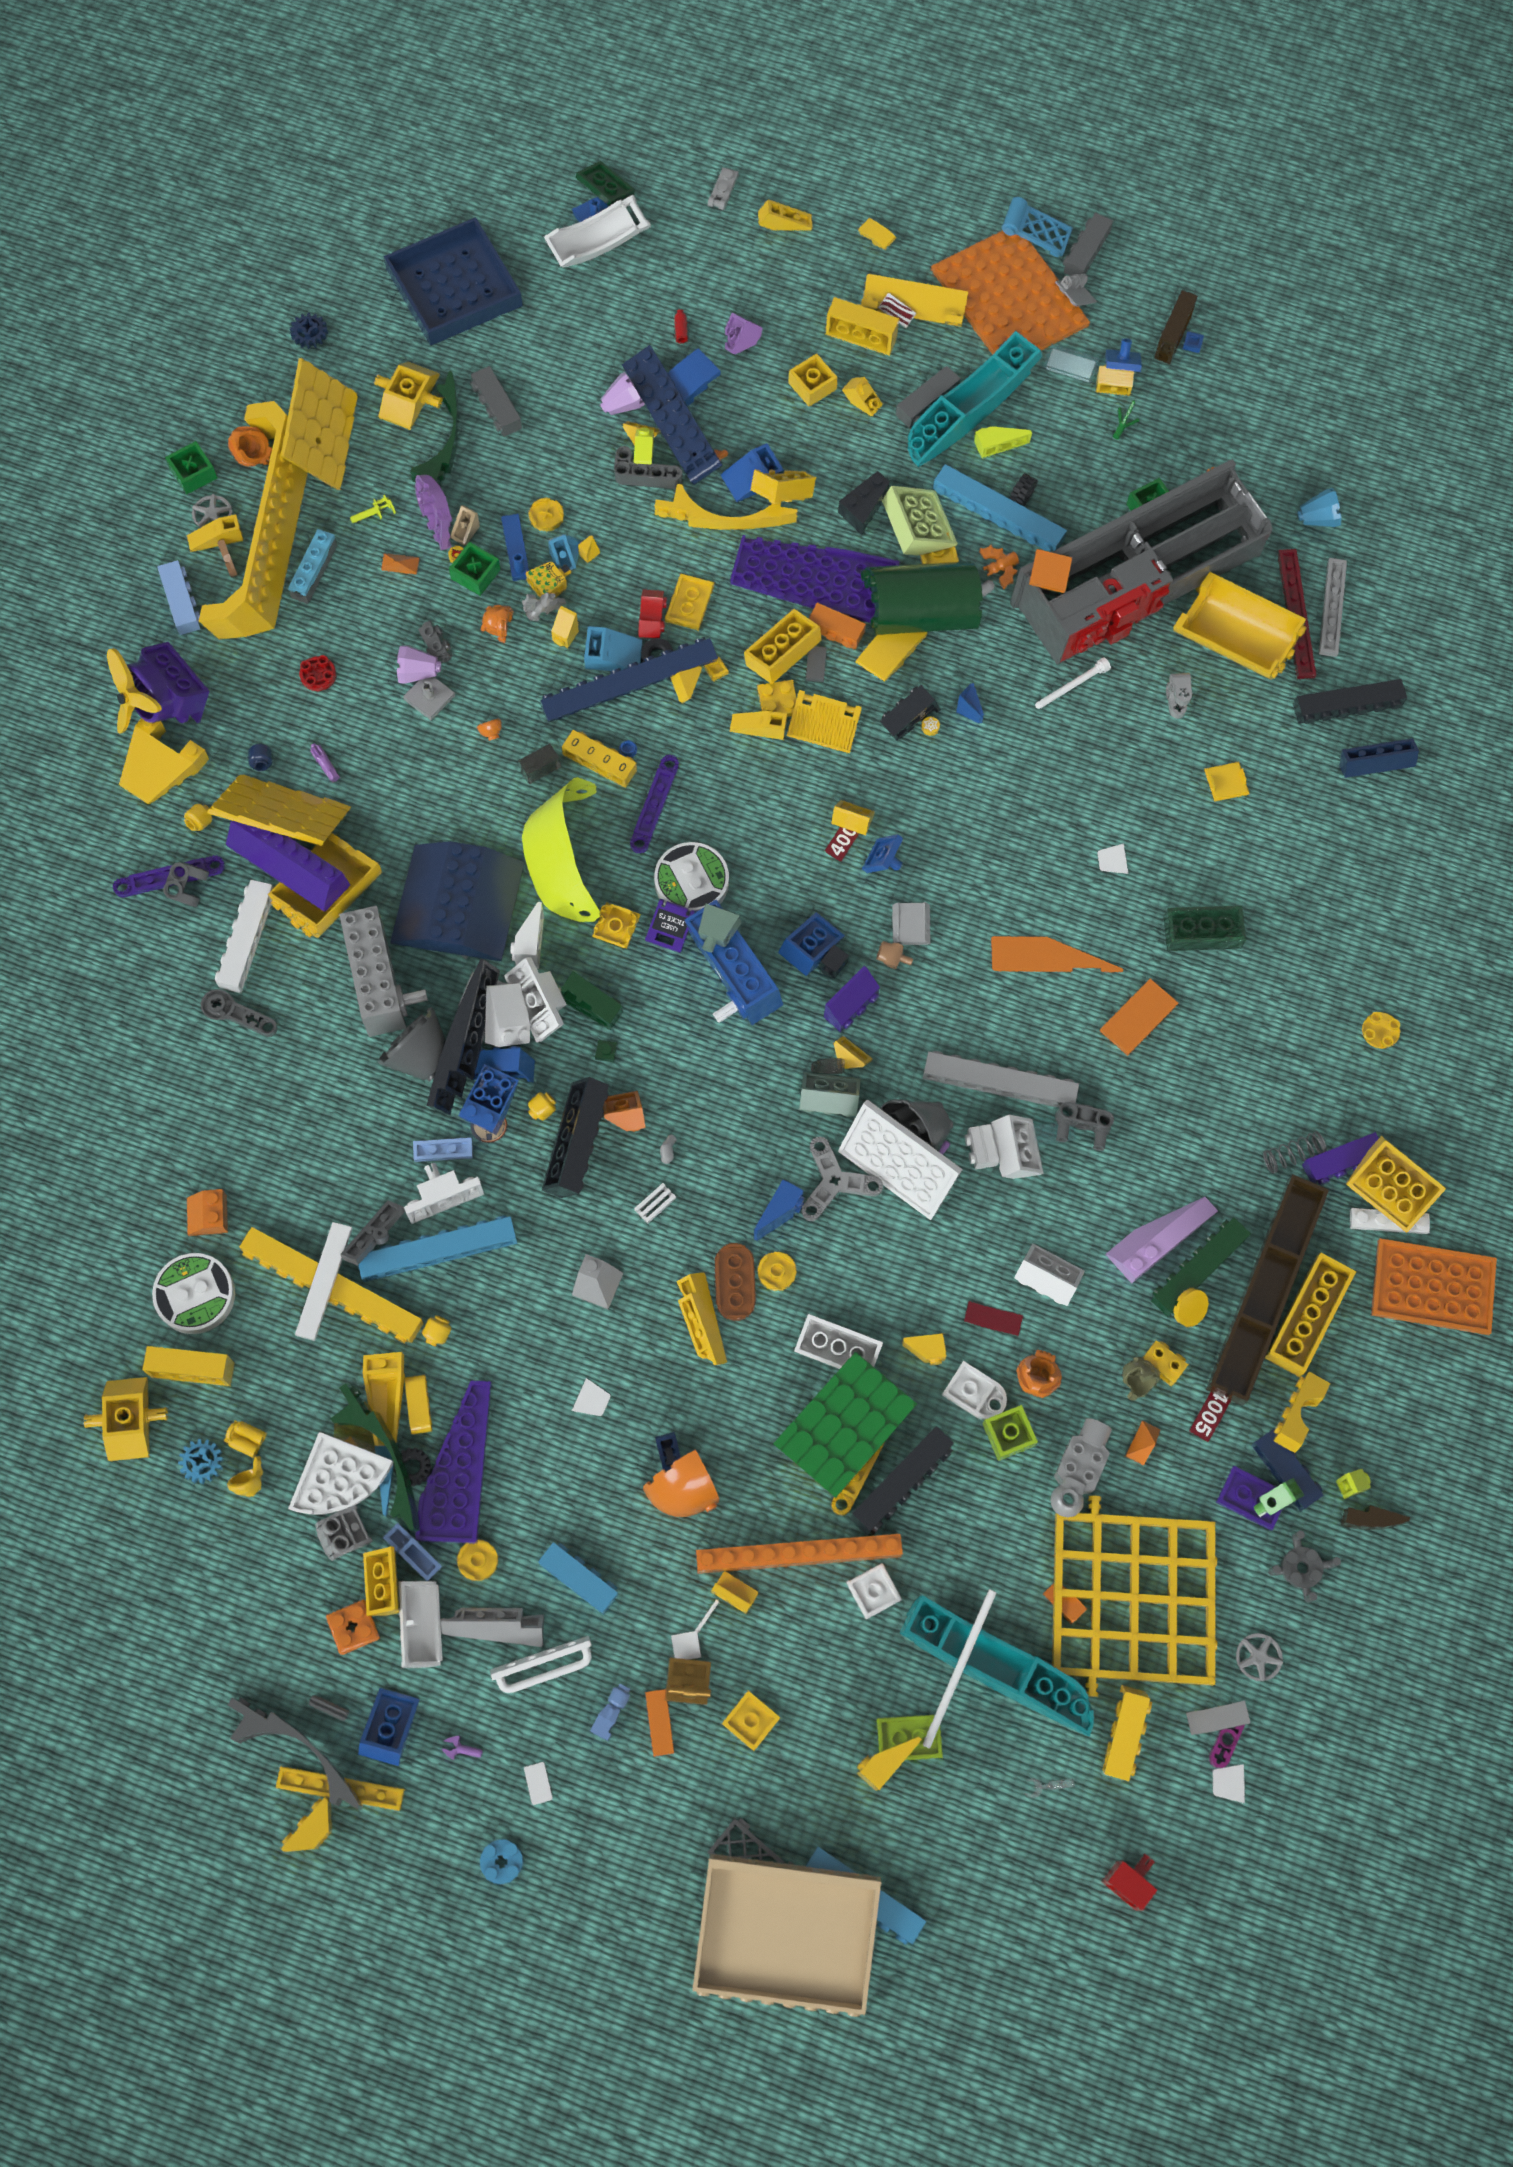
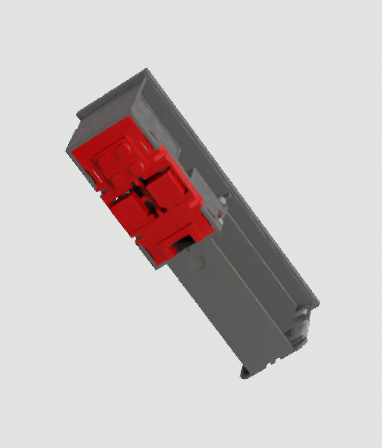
[1010,459,1272,665]

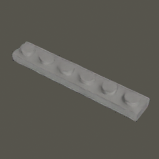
[1319,558,1347,657]

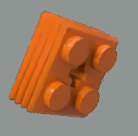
[326,1600,380,1655]

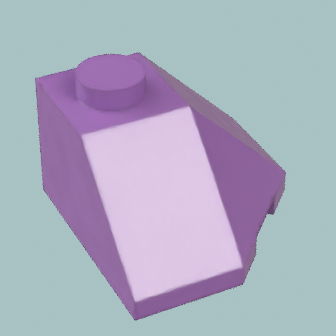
[725,312,763,354]

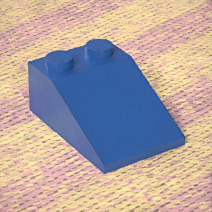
[778,912,845,976]
[754,1179,805,1241]
[358,1688,420,1766]

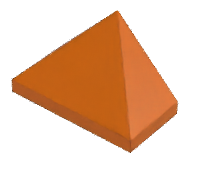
[381,553,420,575]
[1125,1420,1160,1465]

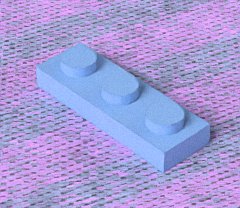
[413,1138,473,1162]

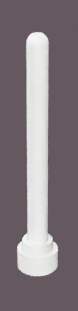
[1035,657,1111,709]

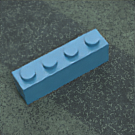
[538,1542,619,1615]

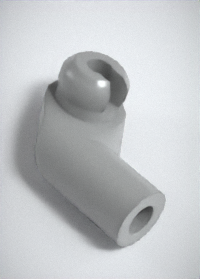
[981,580,994,597]
[660,1134,677,1164]

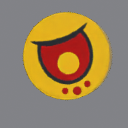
[448,546,464,563]

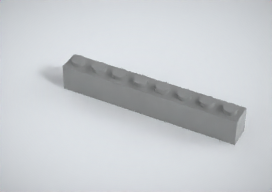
[923,1051,1079,1108]

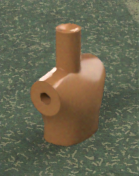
[876,941,913,969]

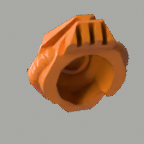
[228,426,272,467]
[1016,1350,1062,1398]

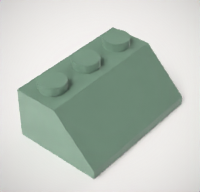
[799,1072,861,1117]

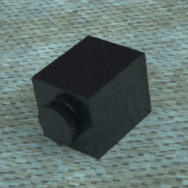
[820,945,849,979]

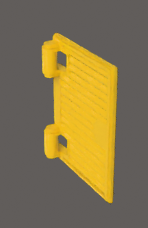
[787,690,862,753]

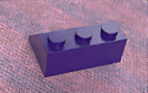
[824,966,880,1032]

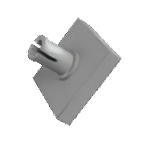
[403,677,455,721]

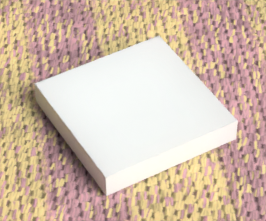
[846,1563,902,1620]

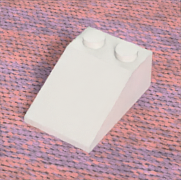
[511,902,544,969]
[485,983,530,1047]

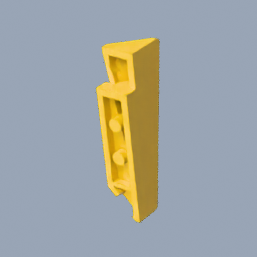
[676,1272,727,1365]

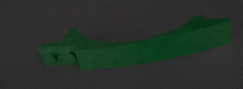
[410,371,459,488]
[330,1383,420,1532]

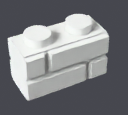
[965,1124,999,1169]

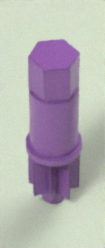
[310,743,340,783]

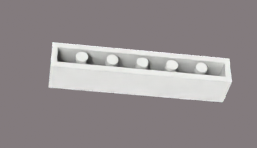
[215,880,273,994]

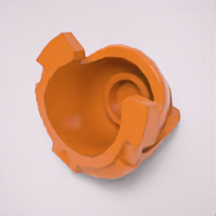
[481,605,514,643]

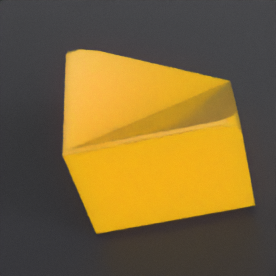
[578,535,600,563]

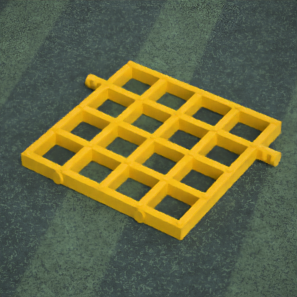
[1052,1496,1217,1697]

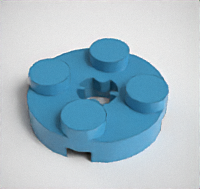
[480,1839,523,1884]

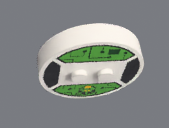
[654,842,729,916]
[152,1253,235,1334]

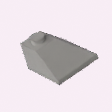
[572,1254,623,1310]

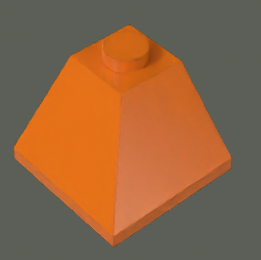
[603,1091,646,1132]

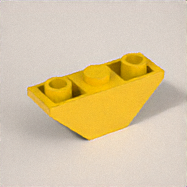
[281,1797,332,1852]

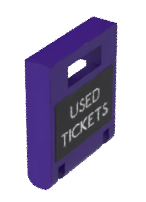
[645,899,696,954]

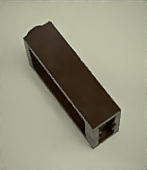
[1154,290,1198,364]

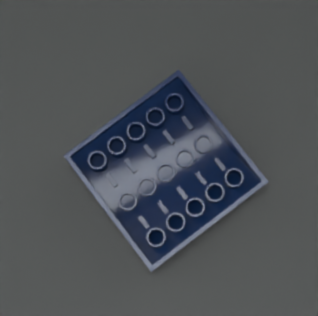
[390,841,524,962]

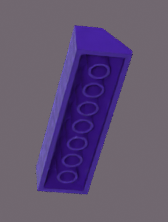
[226,820,350,912]

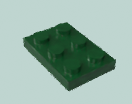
[576,161,635,206]

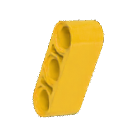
[405,1375,432,1435]

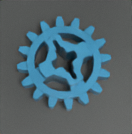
[178,1439,224,1484]

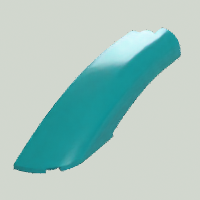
[908,331,1042,467]

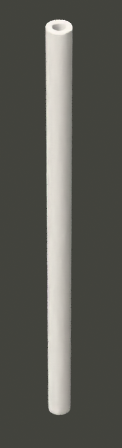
[922,1589,997,1748]

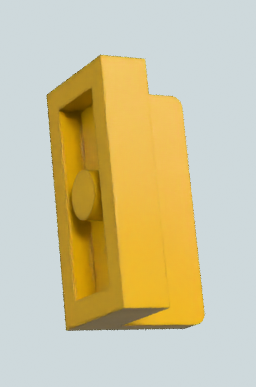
[711,1571,758,1614]

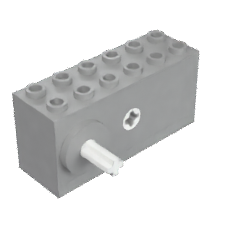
[339,906,428,1037]

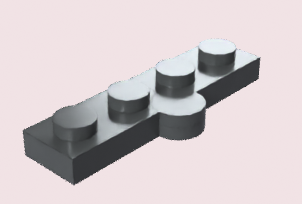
[341,1200,405,1266]

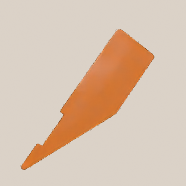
[991,936,1123,972]

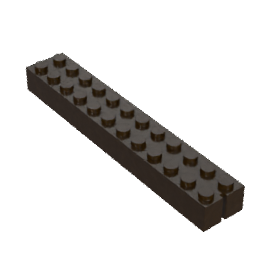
[1206,1174,1329,1406]

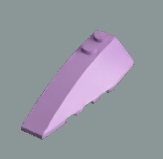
[1106,1197,1218,1284]

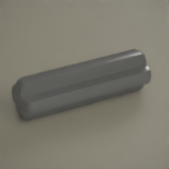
[309,1695,349,1721]

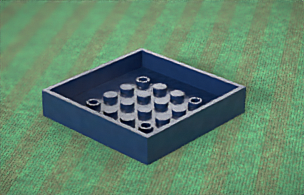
[384,217,523,346]

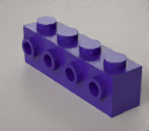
[1302,1132,1379,1186]

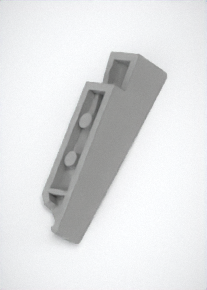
[441,1608,544,1647]

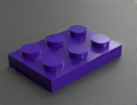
[1216,1465,1282,1531]

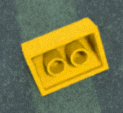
[363,1546,399,1616]

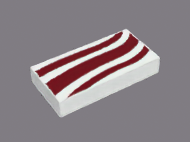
[878,293,916,328]

